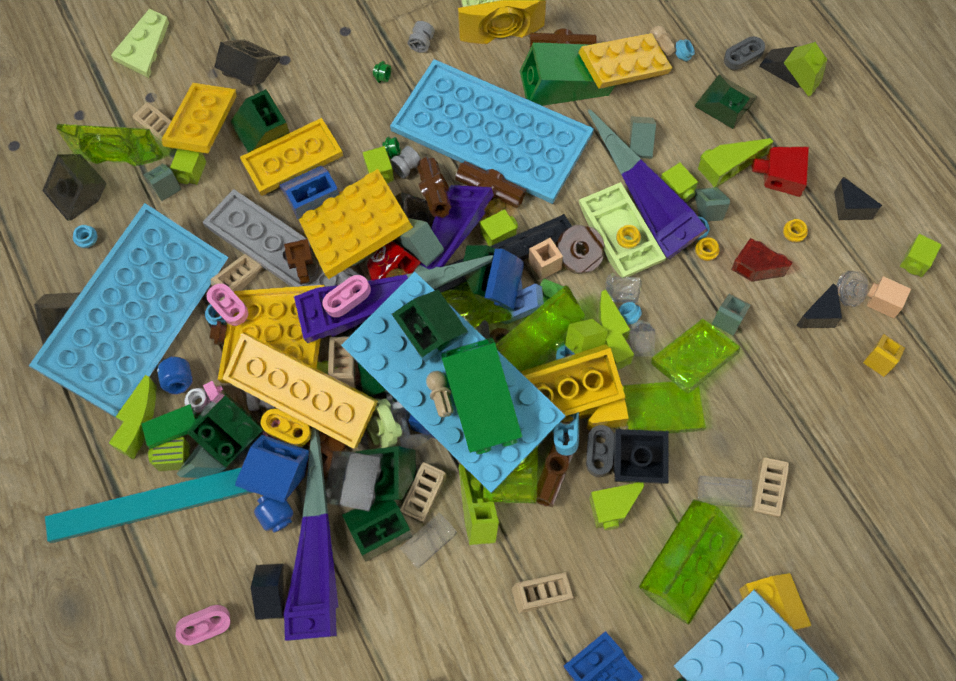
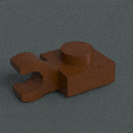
[284,239,313,284]

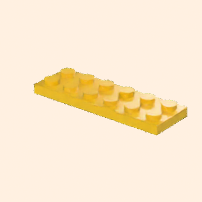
[223,333,378,449]

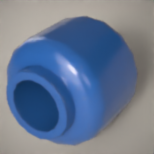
[157,357,193,394]
[254,496,294,533]

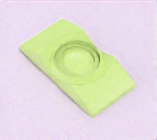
[579,182,666,279]

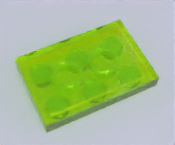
[651,318,741,394]
[623,380,706,433]

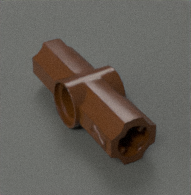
[530,28,597,48]
[417,157,452,218]
[455,161,526,208]
[532,433,580,507]

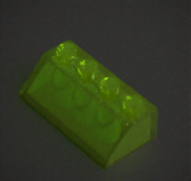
[496,285,585,372]
[638,499,743,625]

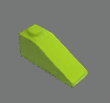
[698,138,774,187]
[459,464,499,545]

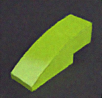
[598,290,634,370]
[109,375,157,460]

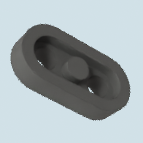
[724,36,765,70]
[586,425,614,477]

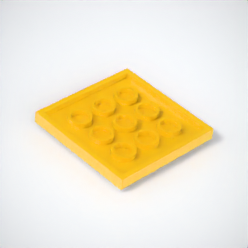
[299,169,413,279]
[218,285,325,384]

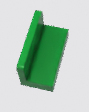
[141,404,198,449]

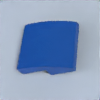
[485,249,524,311]
[563,631,643,681]

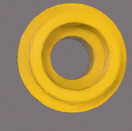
[783,219,808,242]
[616,225,641,249]
[695,237,720,261]

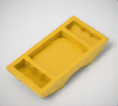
[458,0,546,44]

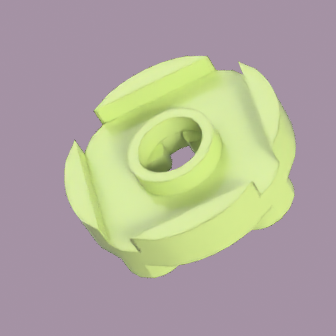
[366,398,402,448]

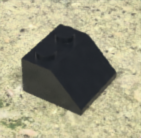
[613,429,669,484]

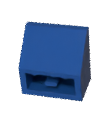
[280,166,339,223]
[235,435,309,503]

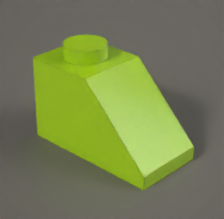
[784,42,827,96]
[589,483,644,531]

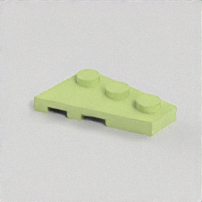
[111,9,169,78]

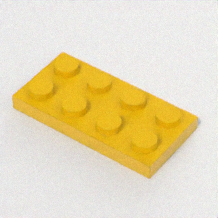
[578,33,672,89]
[162,83,237,153]
[240,118,343,196]

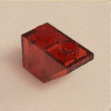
[731,238,793,282]

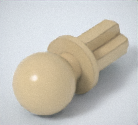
[650,26,676,56]
[426,371,454,418]

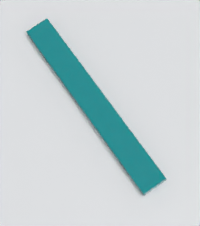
[45,467,254,543]

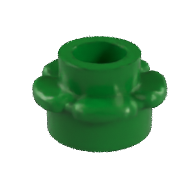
[373,61,391,83]
[382,137,401,159]

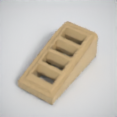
[132,102,171,149]
[211,254,263,299]
[328,337,355,388]
[753,458,789,518]
[400,462,447,523]
[512,572,574,614]

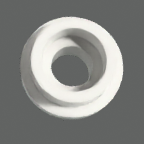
[185,388,211,413]

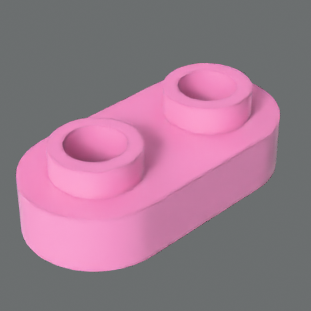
[323,275,371,317]
[207,284,248,326]
[176,605,230,645]

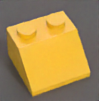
[739,573,811,631]

